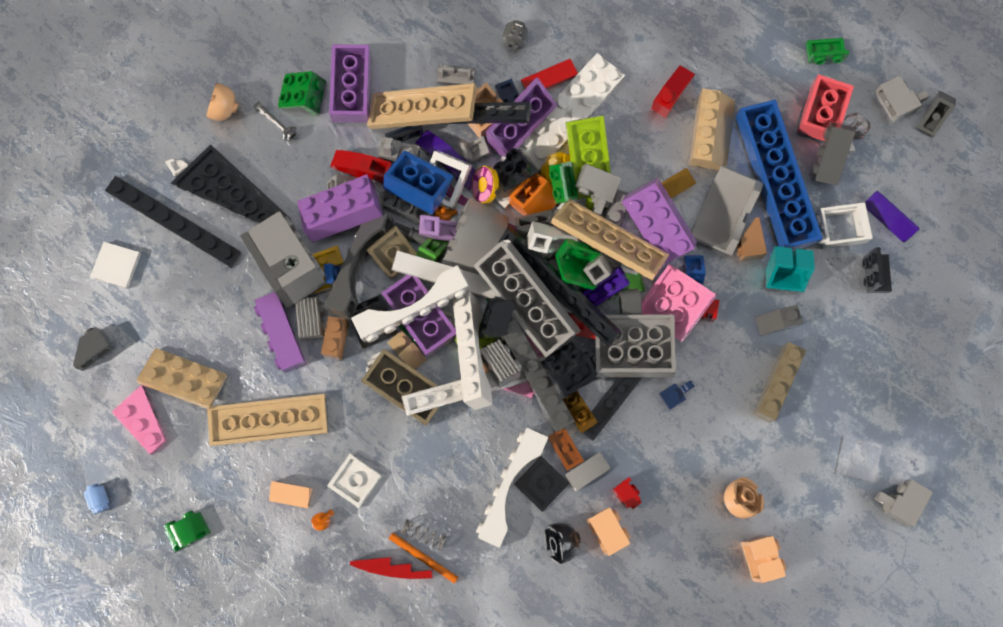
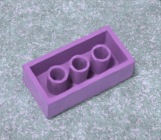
[329,44,371,123]
[297,175,382,243]
[622,177,697,264]
[382,275,456,359]

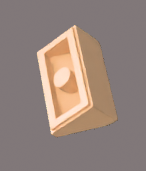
[269,481,312,508]

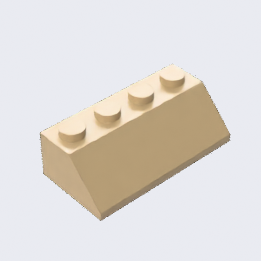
[689,88,735,170]

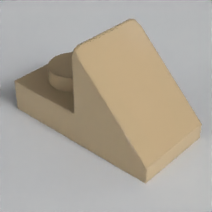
[387,330,427,370]

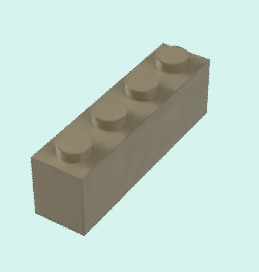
[753,342,807,423]

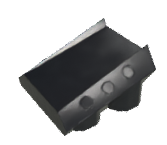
[493,148,541,192]
[478,296,517,338]

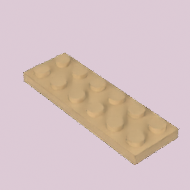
[367,83,477,129]
[551,199,669,280]
[207,394,328,447]

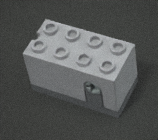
[240,211,326,308]

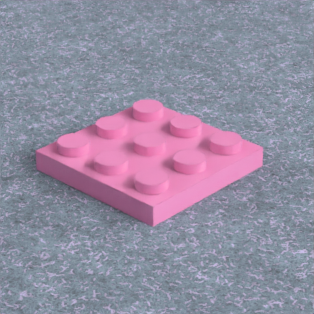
[641,264,716,343]

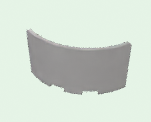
[691,166,763,256]
[439,198,509,275]

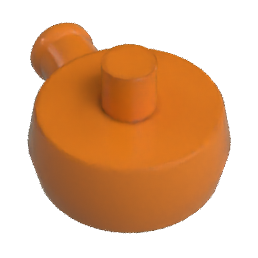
[434,206,457,221]
[311,509,334,531]

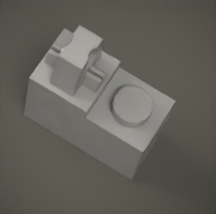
[875,76,930,123]
[378,137,421,166]
[574,164,621,215]
[874,480,933,527]

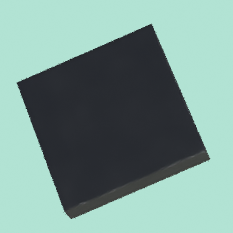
[514,456,570,512]

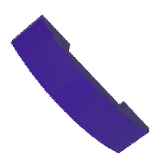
[415,130,476,191]

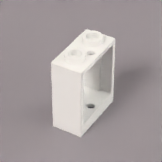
[430,150,472,209]
[815,202,873,249]

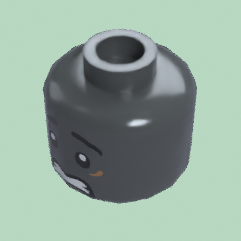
[502,20,528,49]

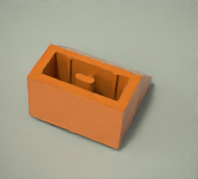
[509,173,558,216]

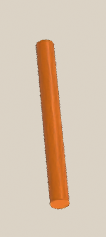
[389,532,459,584]

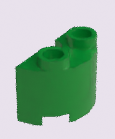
[164,510,211,553]

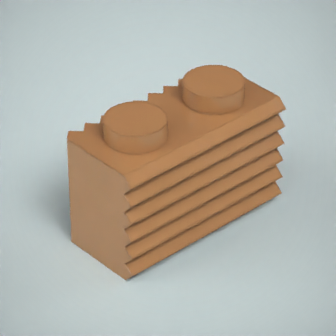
[321,316,349,360]

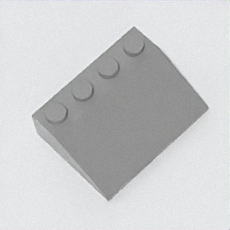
[596,315,676,377]

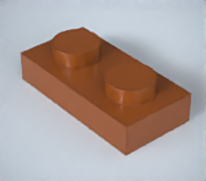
[548,428,584,471]

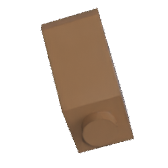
[735,217,767,262]

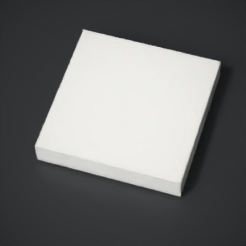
[90,242,141,289]
[327,453,382,508]

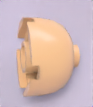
[206,83,238,121]
[723,477,764,519]

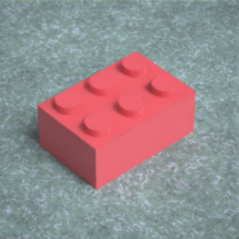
[796,74,854,141]

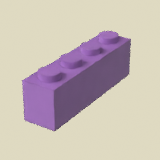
[254,292,307,373]

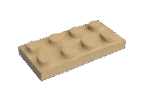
[137,348,227,410]

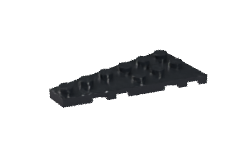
[170,144,291,224]

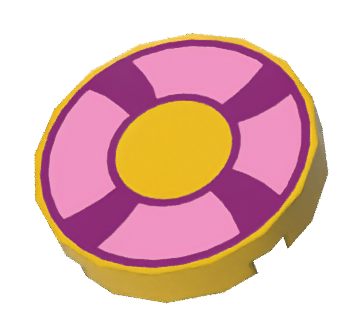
[472,166,499,204]

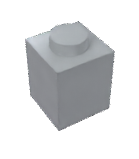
[583,253,614,285]

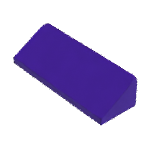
[865,191,920,242]
[581,265,630,306]

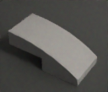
[565,452,611,491]

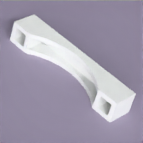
[526,221,638,275]
[351,265,469,343]
[453,291,493,410]
[476,428,549,548]

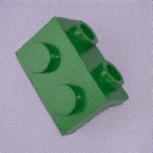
[805,38,850,65]
[549,161,578,203]

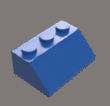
[383,150,453,215]

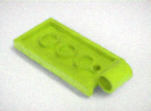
[565,115,611,211]

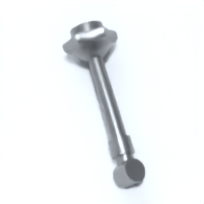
[254,101,297,141]

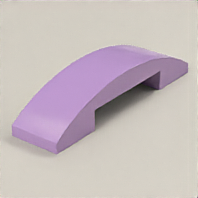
[419,215,458,241]

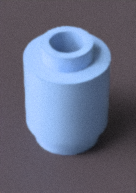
[84,483,110,514]

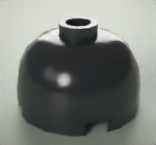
[544,523,581,565]

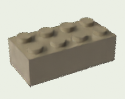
[361,349,439,427]

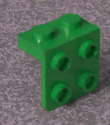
[278,71,326,115]
[555,238,601,290]

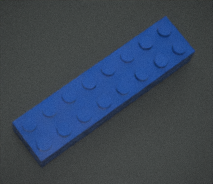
[736,99,823,251]

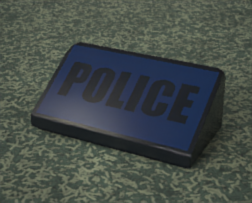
[385,125,423,142]

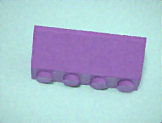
[486,78,557,157]

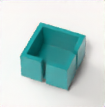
[765,246,815,292]

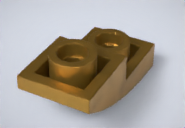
[662,168,697,199]
[563,390,598,433]

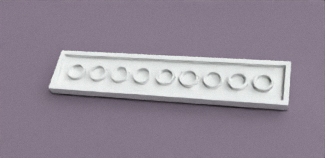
[492,53,625,210]

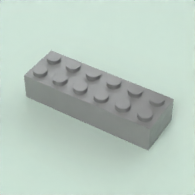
[474,240,581,357]

